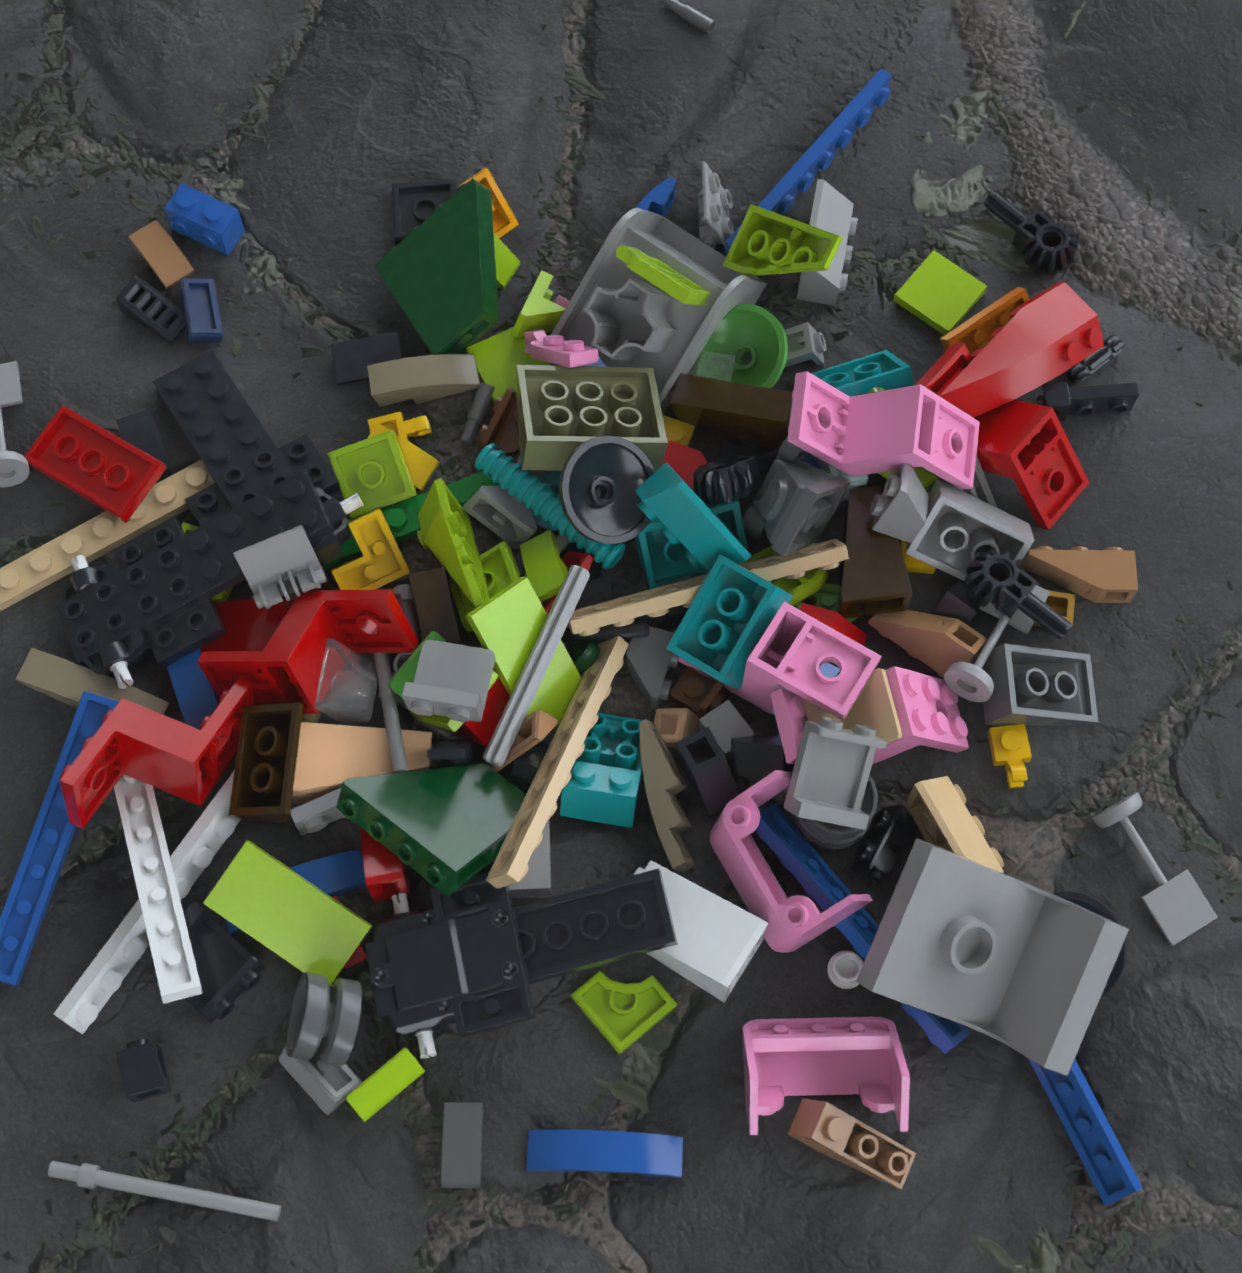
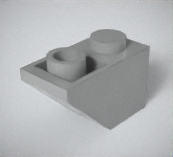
[870,463,929,543]

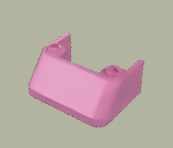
[710,770,873,953]
[743,1017,910,1135]

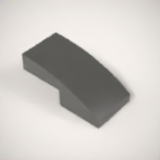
[441,1102,484,1188]

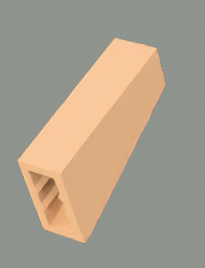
[292,722,437,804]

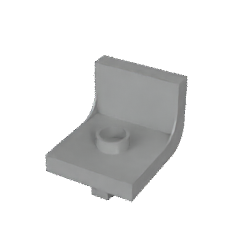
[551,208,767,416]
[856,838,1129,1075]

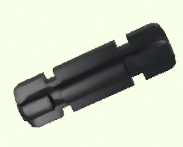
[1066,334,1124,384]

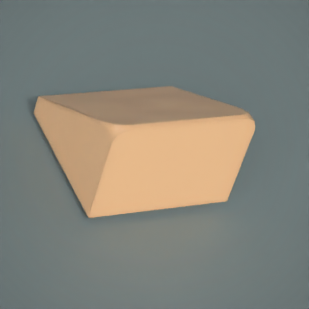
[653,708,699,748]

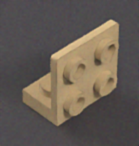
[802,668,902,749]

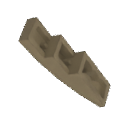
[15,648,169,715]
[639,719,695,872]

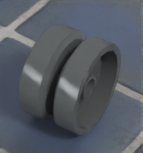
[286,972,362,1066]

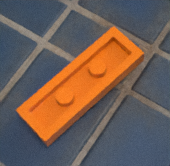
[940,287,1030,356]

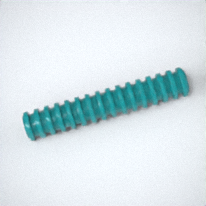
[475,443,625,570]

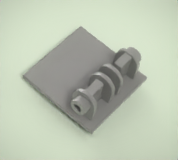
[698,161,734,249]
[233,525,327,610]

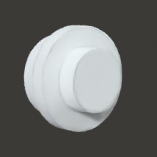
[827,951,864,989]

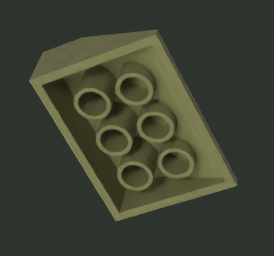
[516,365,668,472]

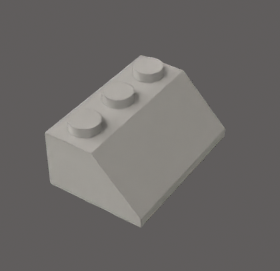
[797,179,858,306]
[905,479,1034,581]

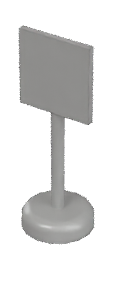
[0,361,30,487]
[944,578,1050,703]
[1093,792,1218,946]

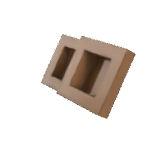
[128,220,194,290]

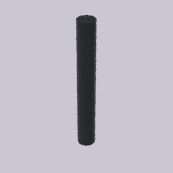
[561,623,649,642]

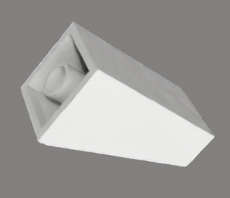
[634,861,768,1002]

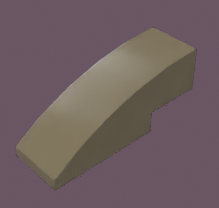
[367,354,480,407]

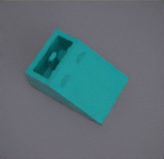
[560,712,652,828]

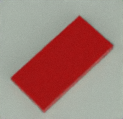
[24,405,167,523]

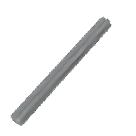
[483,565,590,767]

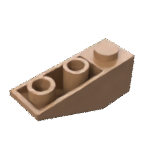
[1022,546,1138,603]
[868,610,988,678]
[788,1099,916,1189]

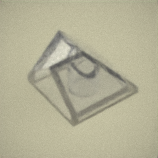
[314,638,378,727]

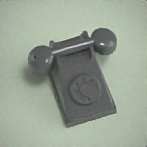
[742,437,851,556]

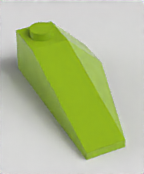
[722,204,843,276]
[417,478,490,608]

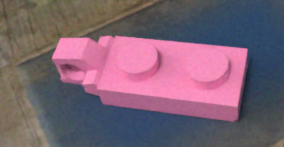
[524,330,599,368]

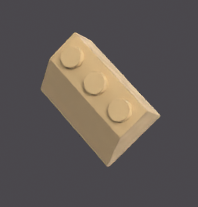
[905,776,1004,873]

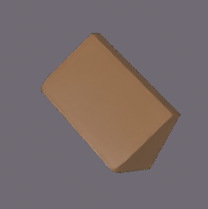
[490,709,558,772]

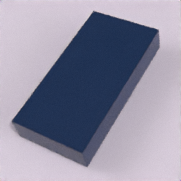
[179,278,223,342]

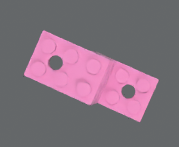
[787,371,980,490]
[679,602,881,721]
[770,666,969,764]

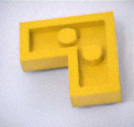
[330,508,410,590]

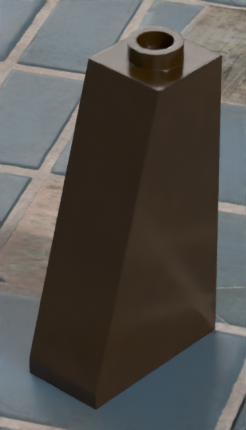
[669,374,793,449]
[837,485,913,619]

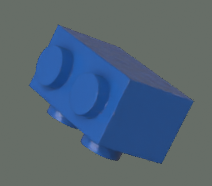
[164,183,245,256]

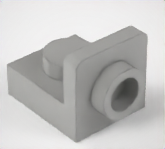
[784,322,827,368]

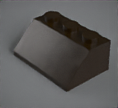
[229,702,303,824]

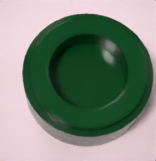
[569,639,600,674]

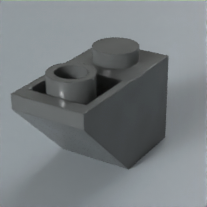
[626,622,679,710]

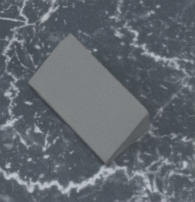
[279,1046,363,1115]

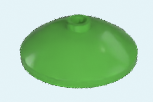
[692,304,788,388]

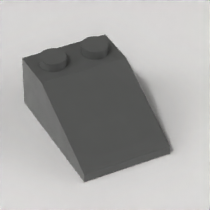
[982,643,1099,727]

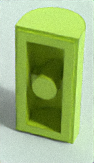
[346,1048,425,1122]

